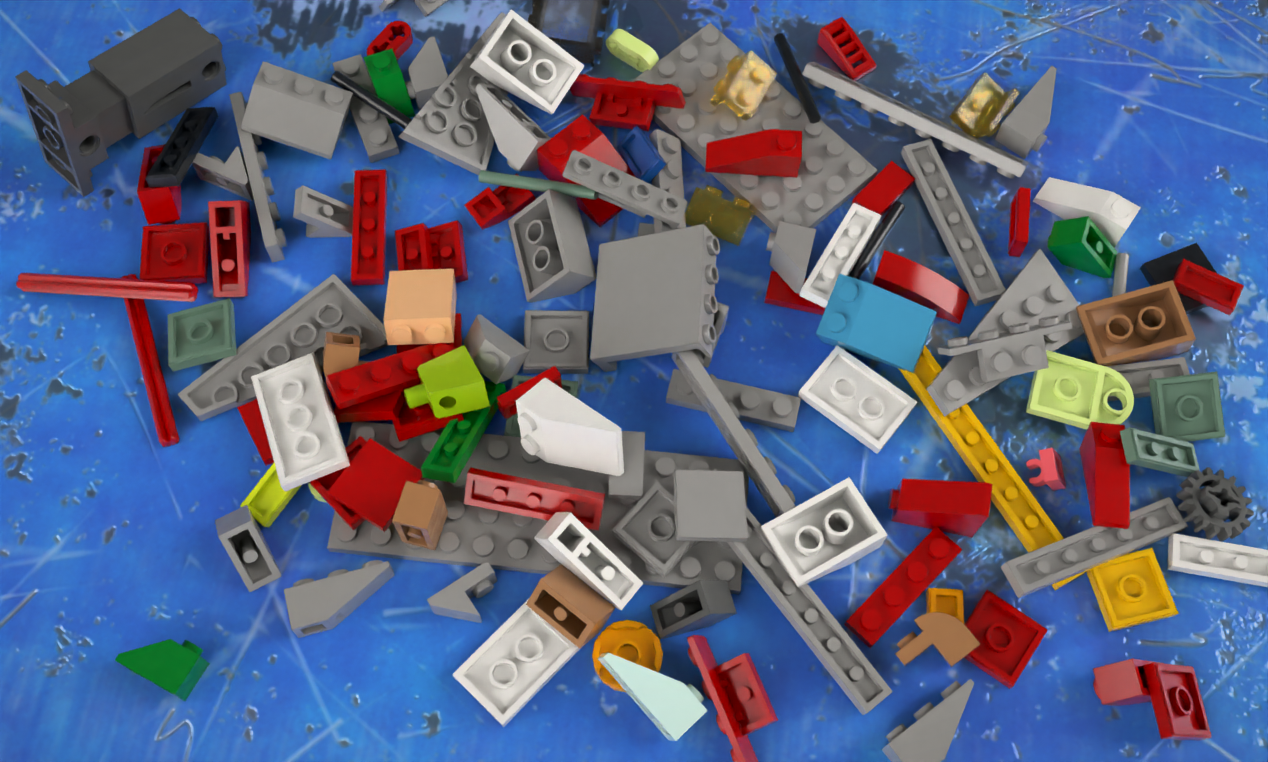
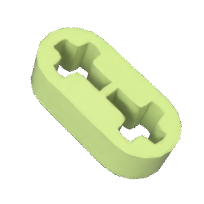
[605,29,659,73]

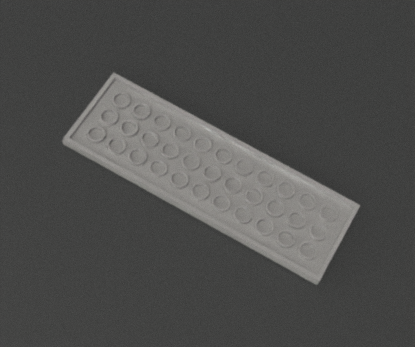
[327,421,749,594]

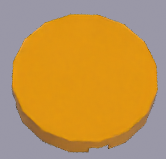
[592,620,663,692]

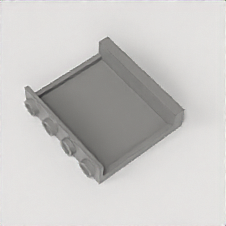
[590,224,720,372]

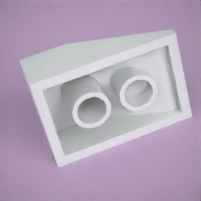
[470,10,585,115]
[516,378,624,476]
[761,477,887,587]

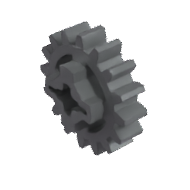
[1176,467,1254,541]

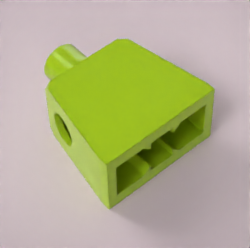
[403,345,490,418]

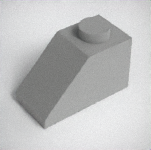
[405,36,448,110]
[766,221,816,294]
[463,314,529,384]
[215,505,282,592]

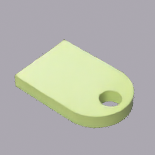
[1026,350,1134,430]

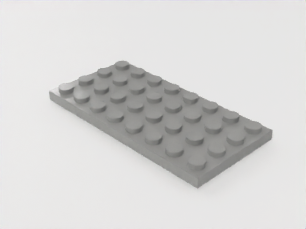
[631,23,878,233]

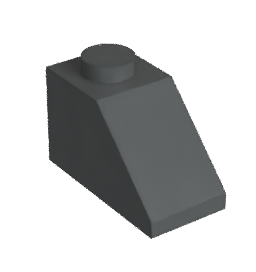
[650,580,737,639]

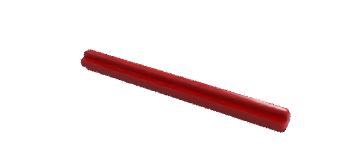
[16,273,198,302]
[121,274,179,447]

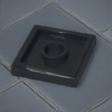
[1140,243,1217,315]

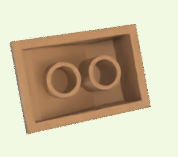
[1076,280,1196,366]

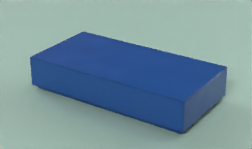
[616,126,667,183]

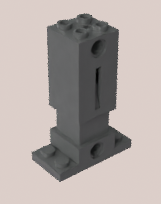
[15,8,227,197]

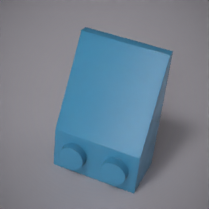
[816,273,937,373]

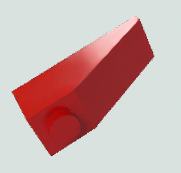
[705,129,802,178]
[137,144,182,225]
[208,200,251,298]
[1079,422,1130,529]

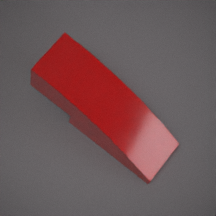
[872,250,969,324]

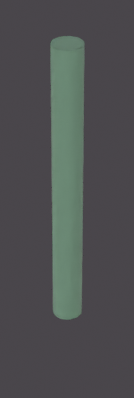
[479,170,599,200]

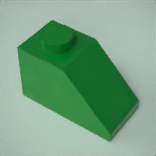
[363,49,415,124]
[1047,216,1117,278]
[115,639,210,701]

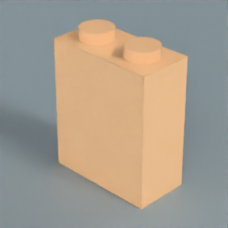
[383,269,457,345]

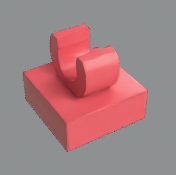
[1026,448,1066,491]

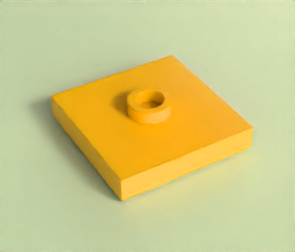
[1086,548,1179,632]

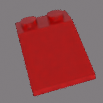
[537,114,635,227]

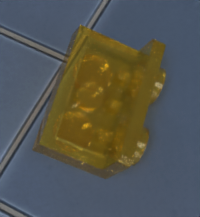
[710,50,777,121]
[949,72,1020,139]
[685,185,756,246]

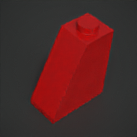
[888,479,993,538]

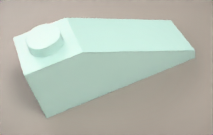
[597,652,708,741]

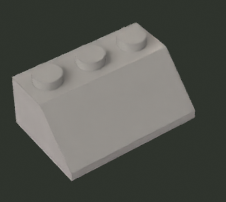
[241,61,353,160]
[508,189,597,302]

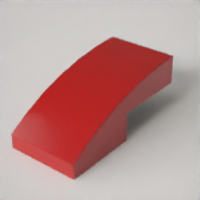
[464,173,536,230]

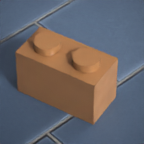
[392,480,448,550]
[526,564,616,649]

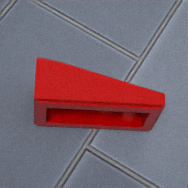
[817,17,877,81]

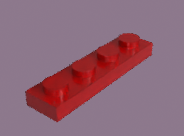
[351,169,387,286]
[326,343,456,410]
[464,467,605,531]
[844,527,962,649]

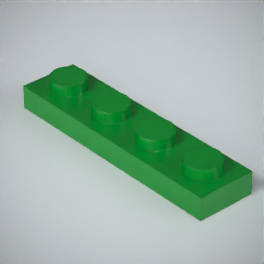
[421,381,506,483]

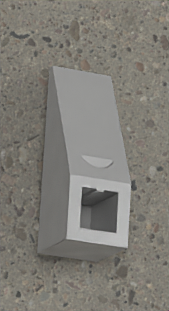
[284,560,395,638]
[881,679,974,762]

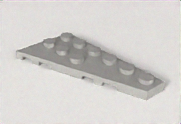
[398,12,508,175]
[926,249,1084,417]
[178,274,388,421]

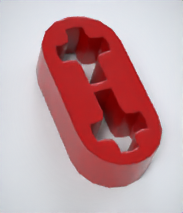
[366,21,413,61]

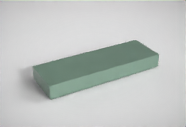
[1120,427,1200,477]

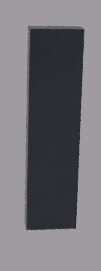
[145,107,218,188]

